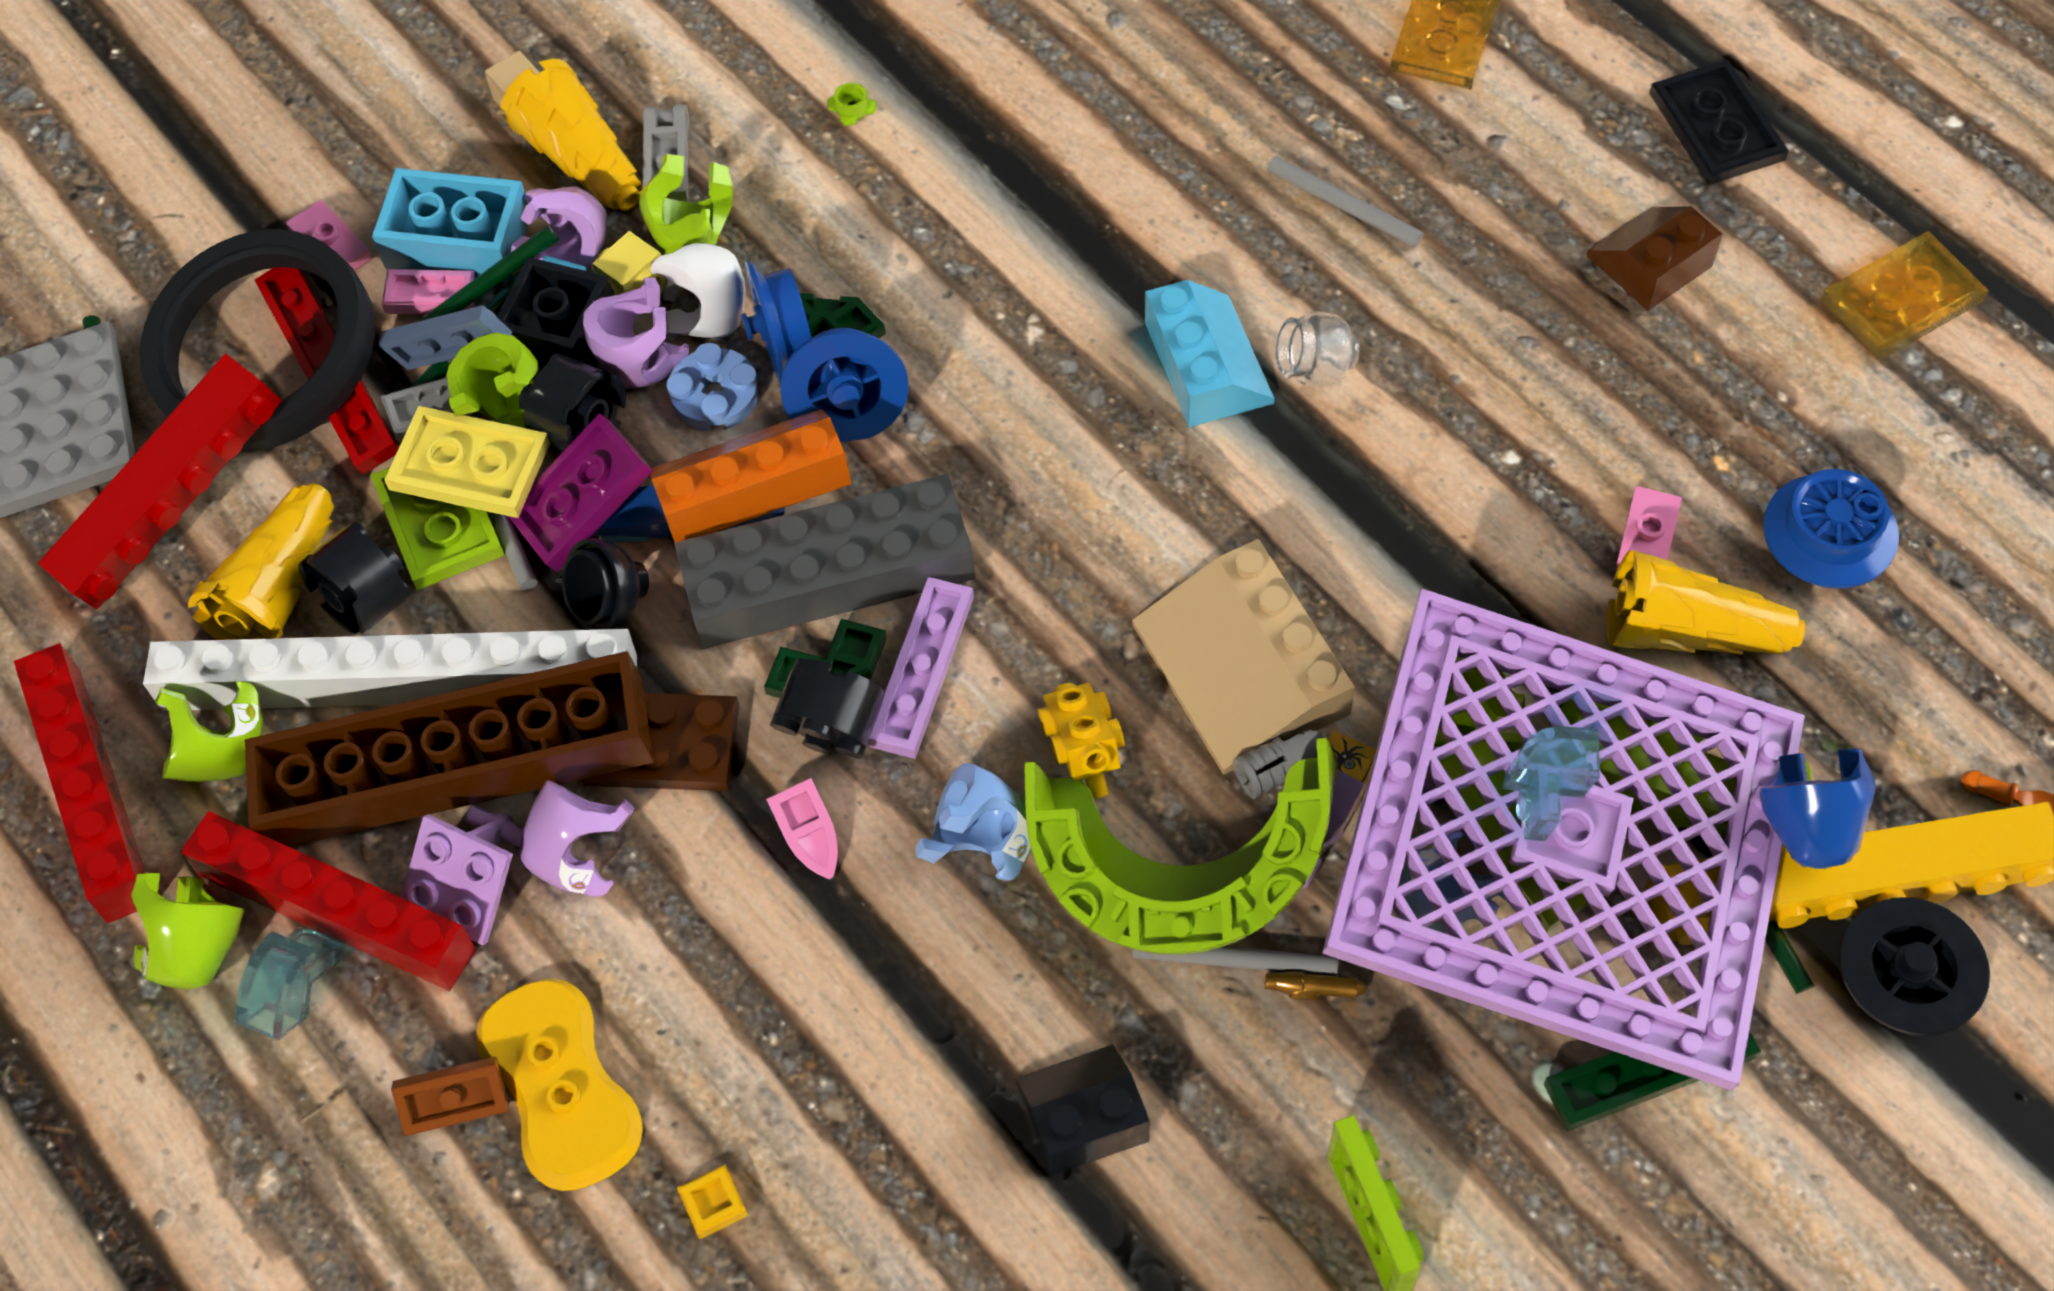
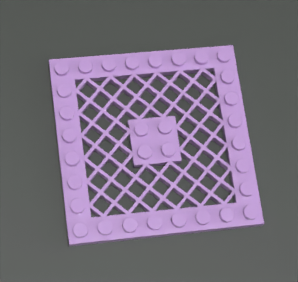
[1322,589,1805,1091]

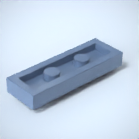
[378,305,512,370]

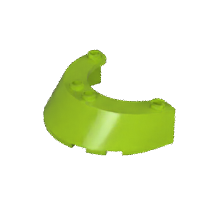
[1025,738,1337,955]

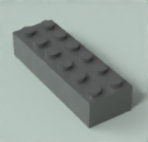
[674,474,975,649]

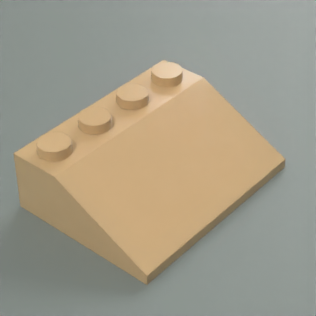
[1132,539,1355,775]

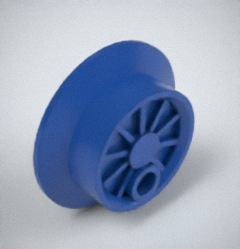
[741,260,812,384]
[780,328,909,442]
[1763,469,1899,589]

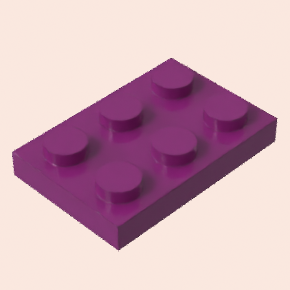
[508,413,653,572]

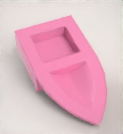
[766,778,838,879]

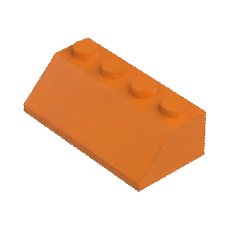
[650,409,852,543]

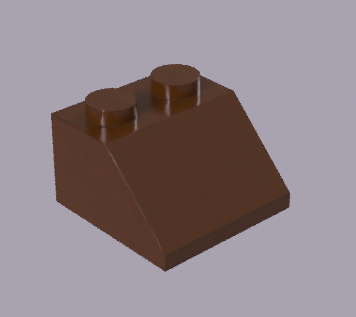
[1587,206,1723,311]

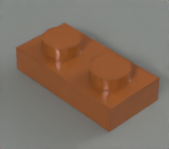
[391,1057,509,1136]

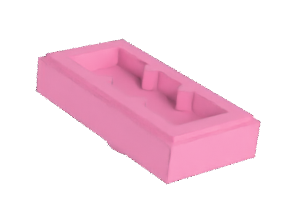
[285,200,373,271]
[382,269,476,314]
[1614,486,1682,571]

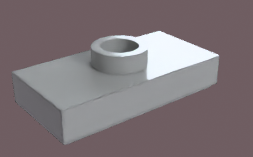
[381,377,483,441]

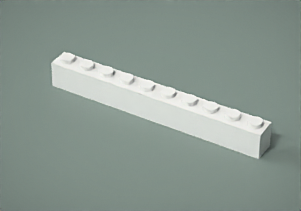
[143,629,637,711]

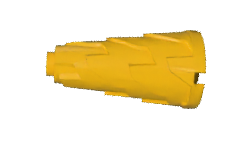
[500,59,642,211]
[188,483,334,640]
[1606,550,1805,655]

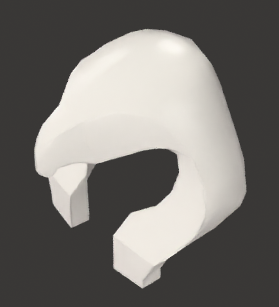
[650,243,745,341]

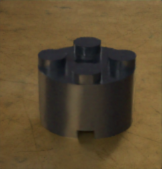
[519,353,626,451]
[298,521,411,635]
[770,658,884,759]

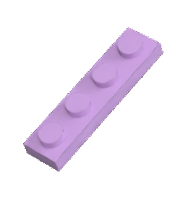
[868,577,974,759]

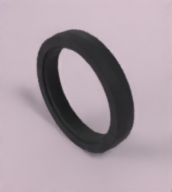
[140,229,375,452]

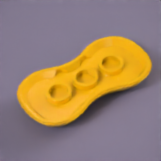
[475,978,643,1191]

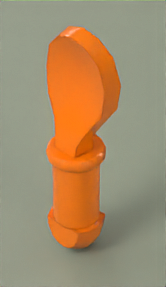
[1961,770,2054,814]

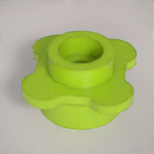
[827,83,877,126]

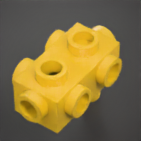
[1038,683,1125,799]

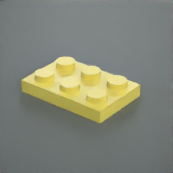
[385,406,550,518]

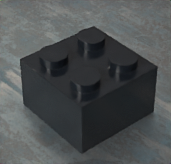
[497,257,615,367]

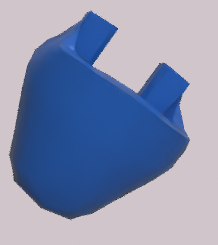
[1760,749,1876,869]

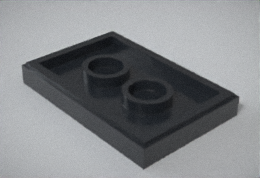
[1649,59,1789,185]

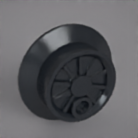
[1839,897,1990,1036]

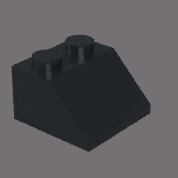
[1015,1044,1150,1176]

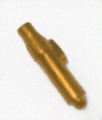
[1265,972,1367,1001]

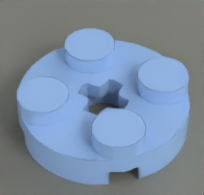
[667,343,758,431]

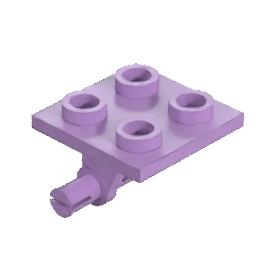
[401,805,524,945]

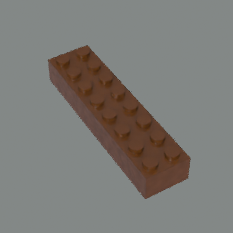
[245,651,654,847]

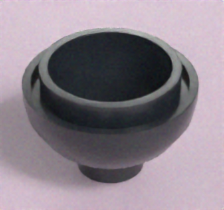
[562,538,649,630]

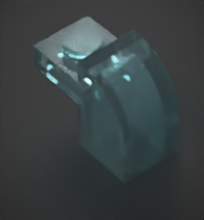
[1502,726,1600,841]
[234,927,343,1041]

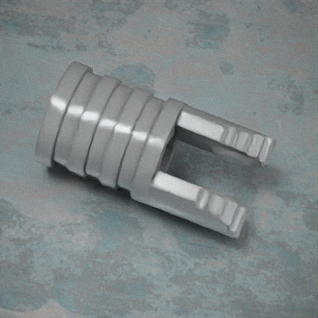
[1233,729,1326,799]

